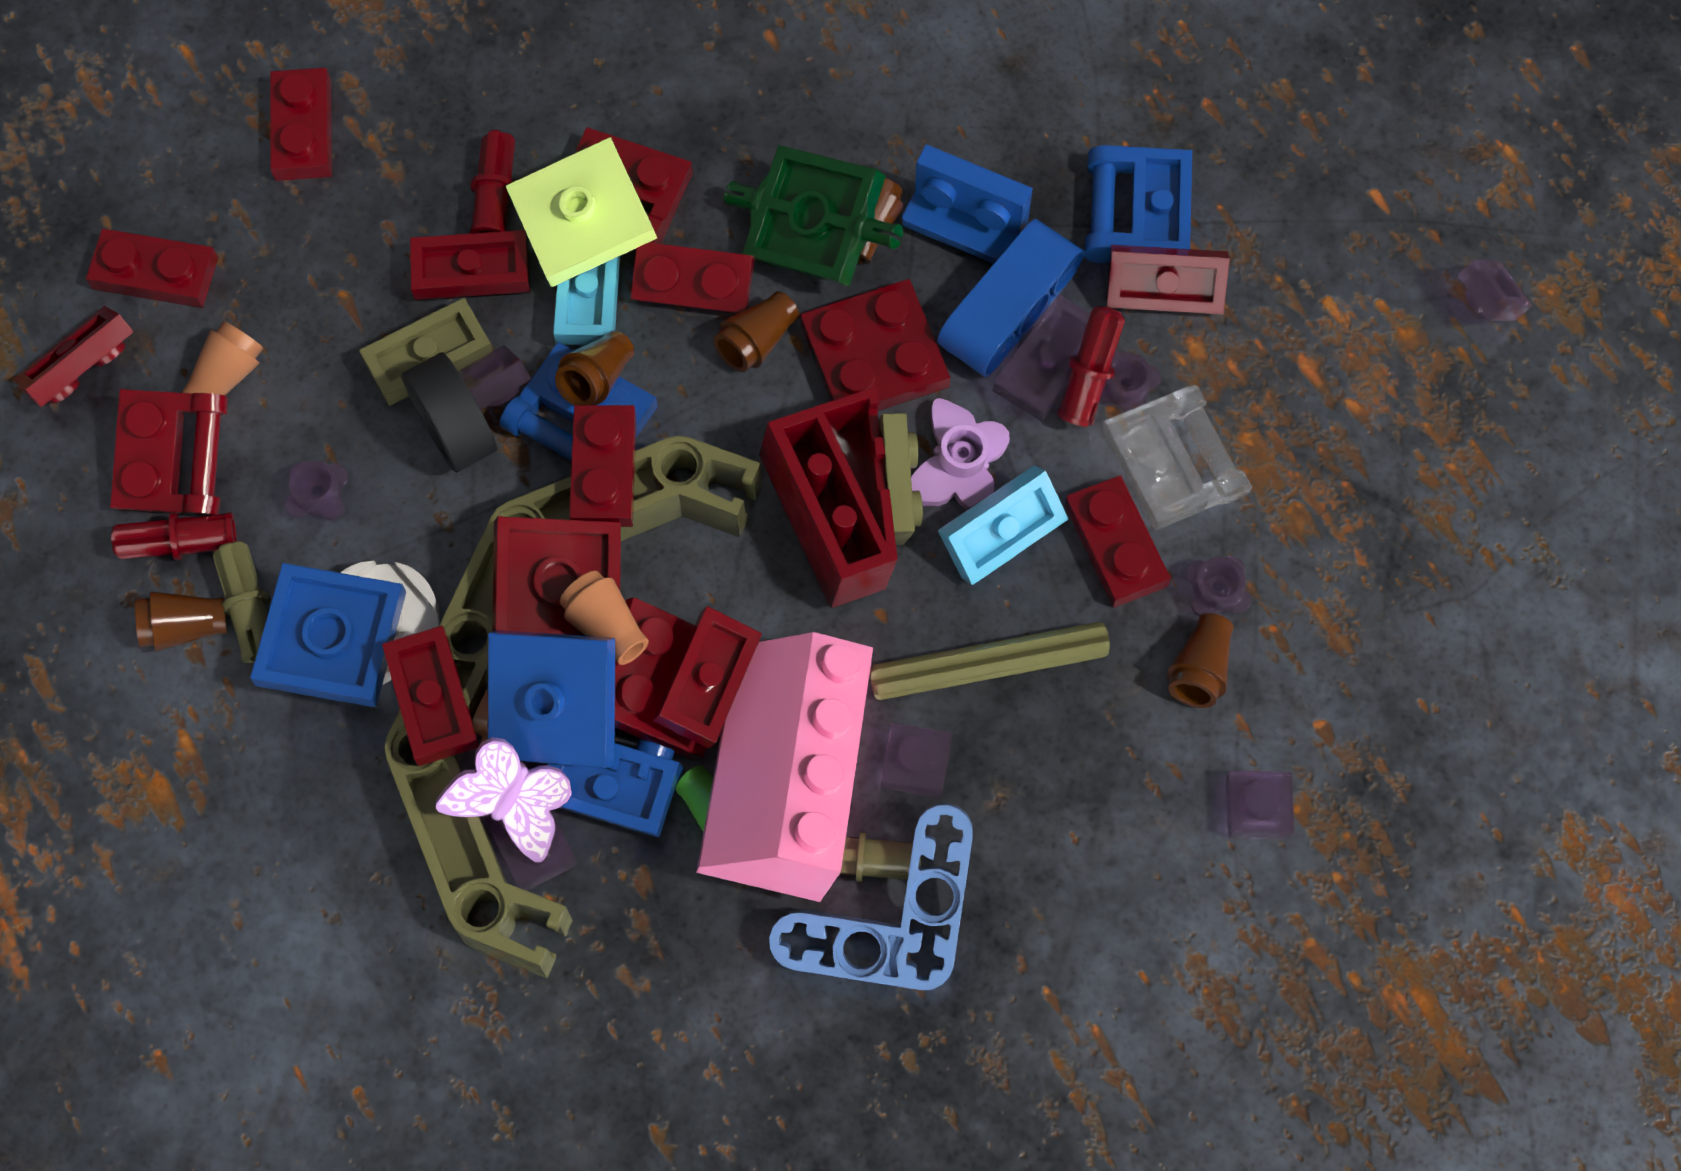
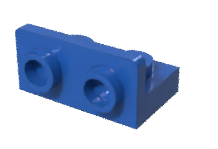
[902,144,1033,264]
[547,740,685,838]

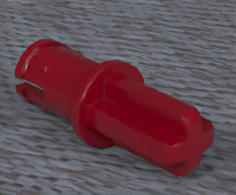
[469,129,516,234]
[1057,306,1125,427]
[111,512,237,560]

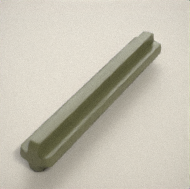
[869,622,1110,700]

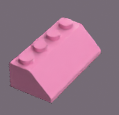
[696,632,873,902]

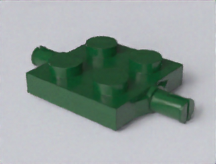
[724,145,903,287]

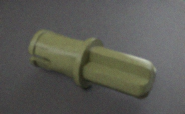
[213,541,271,664]
[840,831,922,882]

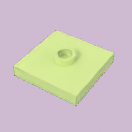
[506,137,657,287]

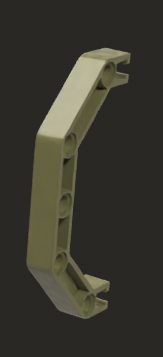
[384,436,762,978]

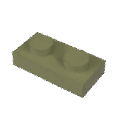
[359,298,494,406]
[879,413,923,545]

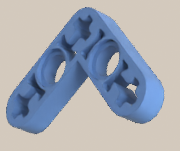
[769,803,973,990]

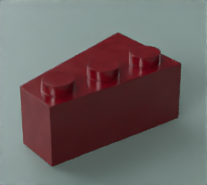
[759,386,898,609]

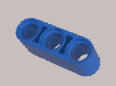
[937,219,1085,377]

